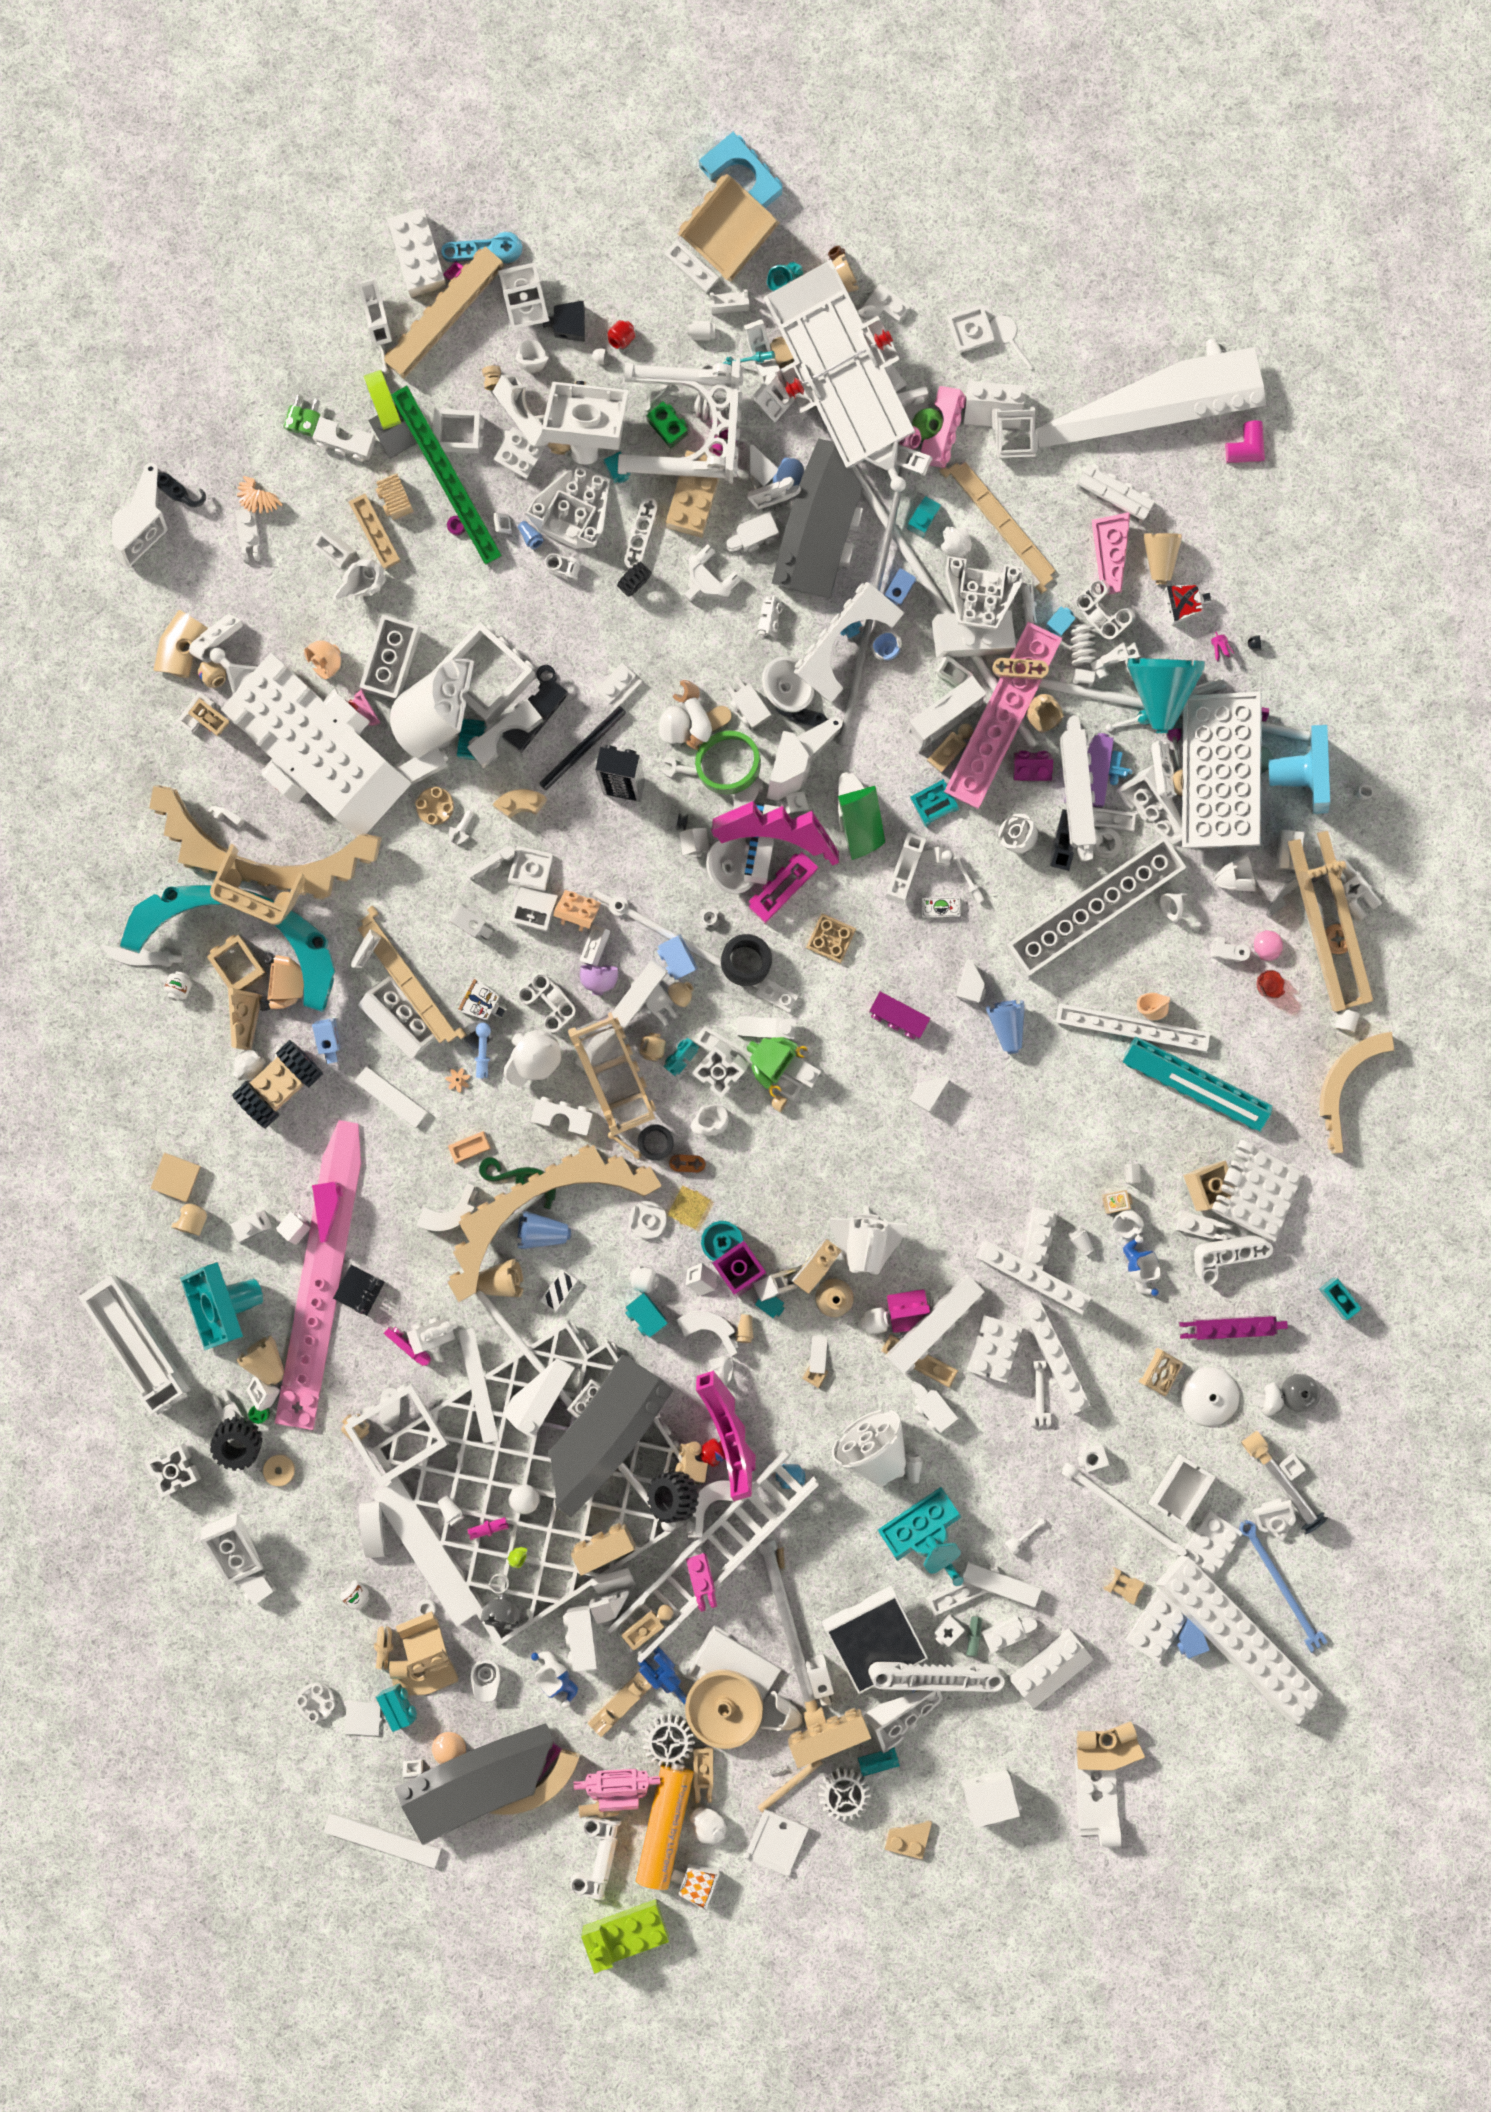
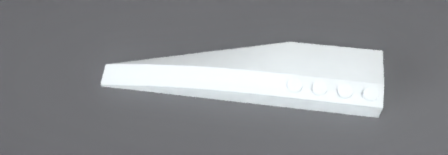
[1036,347,1266,448]

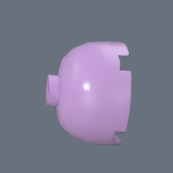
[580,964,618,995]

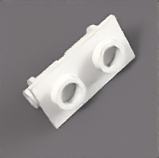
[758,596,782,638]

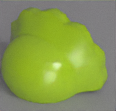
[507,1547,528,1569]

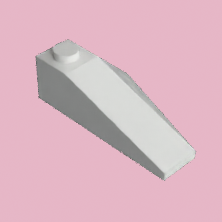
[1116,765,1182,844]
[503,1358,575,1438]
[863,1690,943,1754]

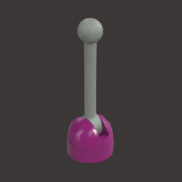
[1166,728,1182,772]

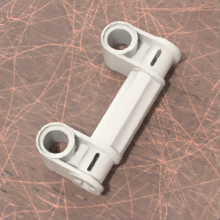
[571,1816,621,1900]

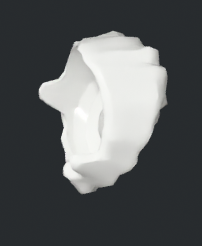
[691,1104,729,1136]
[690,1807,726,1845]

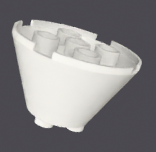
[832,1410,906,1487]

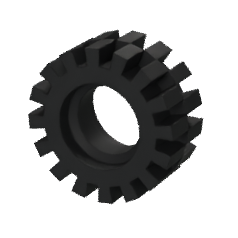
[617,561,652,597]

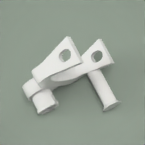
[1090,642,1141,682]

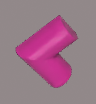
[1225,420,1265,463]

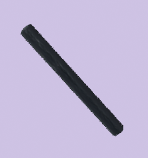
[539,706,626,791]

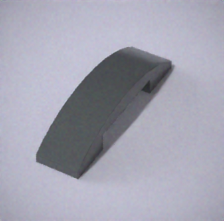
[1266,874,1326,918]

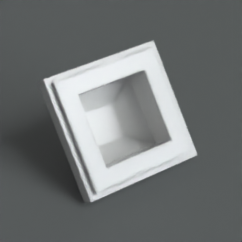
[494,513,512,534]
[403,1759,423,1779]

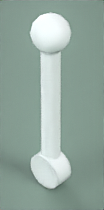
[380,344,389,375]
[643,385,672,411]

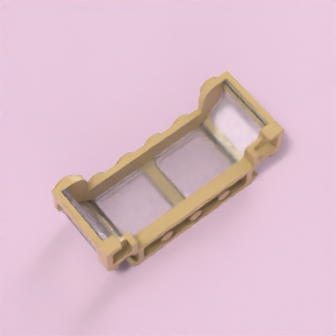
[568,1012,657,1136]

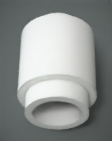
[688,321,715,341]

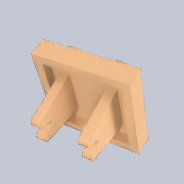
[553,890,601,932]

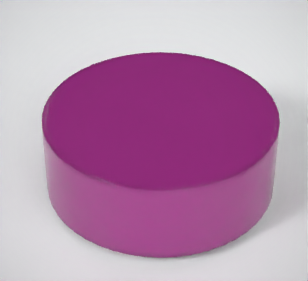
[447,516,465,536]

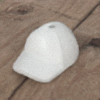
[471,1659,500,1702]

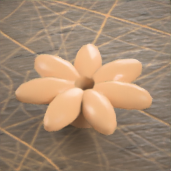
[445,1068,470,1093]

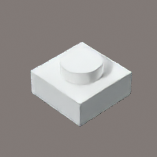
[1278,1453,1306,1481]

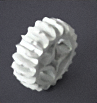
[642,1713,695,1767]
[818,1767,871,1822]

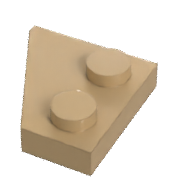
[885,1820,932,1860]

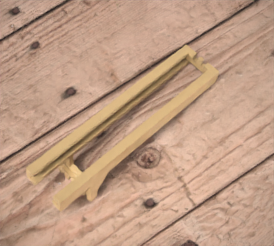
[1287,831,1373,1012]

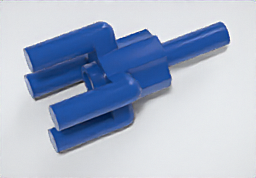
[638,1646,687,1705]

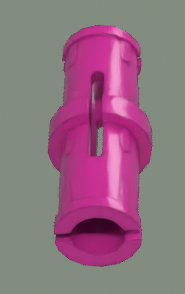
[468,1517,509,1540]

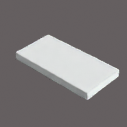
[695,1629,781,1701]

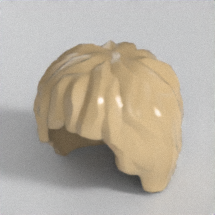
[1026,694,1064,733]

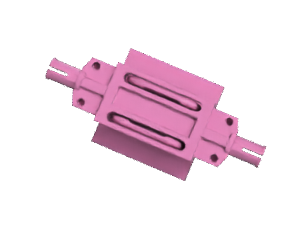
[574,1769,660,1812]

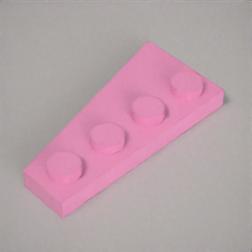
[1092,513,1130,595]

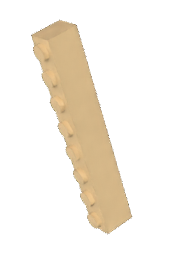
[384,246,504,379]

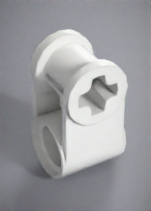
[545,553,583,582]

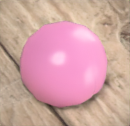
[1254,930,1283,961]

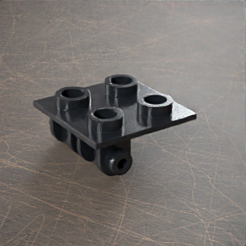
[333,1264,385,1316]

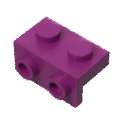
[1013,750,1053,781]

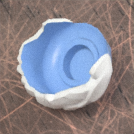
[871,631,902,660]

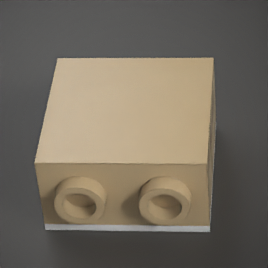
[792,1238,842,1294]

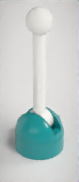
[1106,709,1150,732]

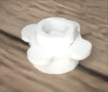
[700,908,719,928]

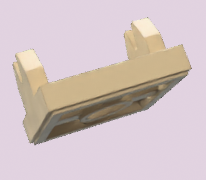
[1138,1348,1183,1397]

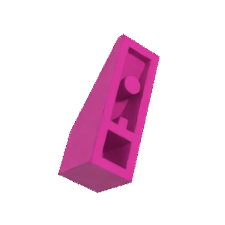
[312,1182,343,1243]

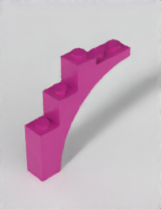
[696,1370,756,1502]

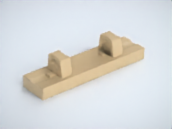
[588,1671,652,1737]

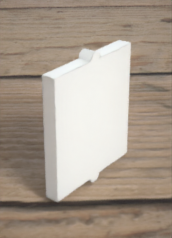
[344,1701,382,1736]

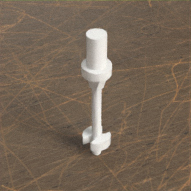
[951,852,985,903]

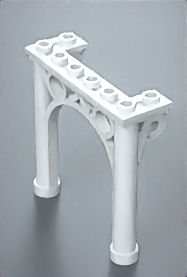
[618,359,744,484]

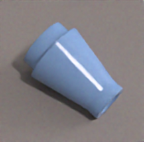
[517,521,544,549]

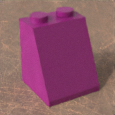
[712,1241,768,1299]

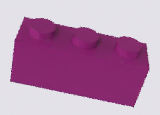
[868,991,931,1040]

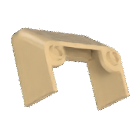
[210,844,306,925]

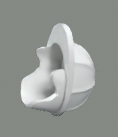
[516,340,549,373]

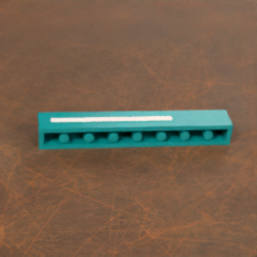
[1123,1036,1273,1132]

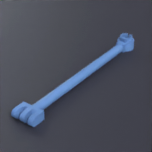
[1239,1520,1328,1653]

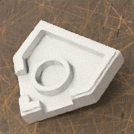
[1253,1499,1297,1541]

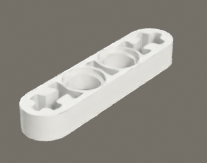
[624,498,658,569]

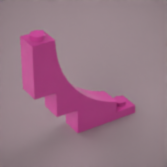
[711,801,839,866]

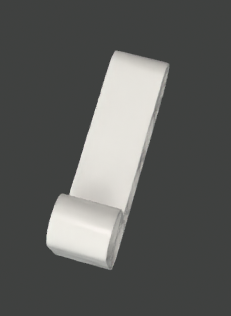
[1195,1235,1273,1285]

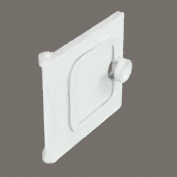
[744,1809,809,1877]

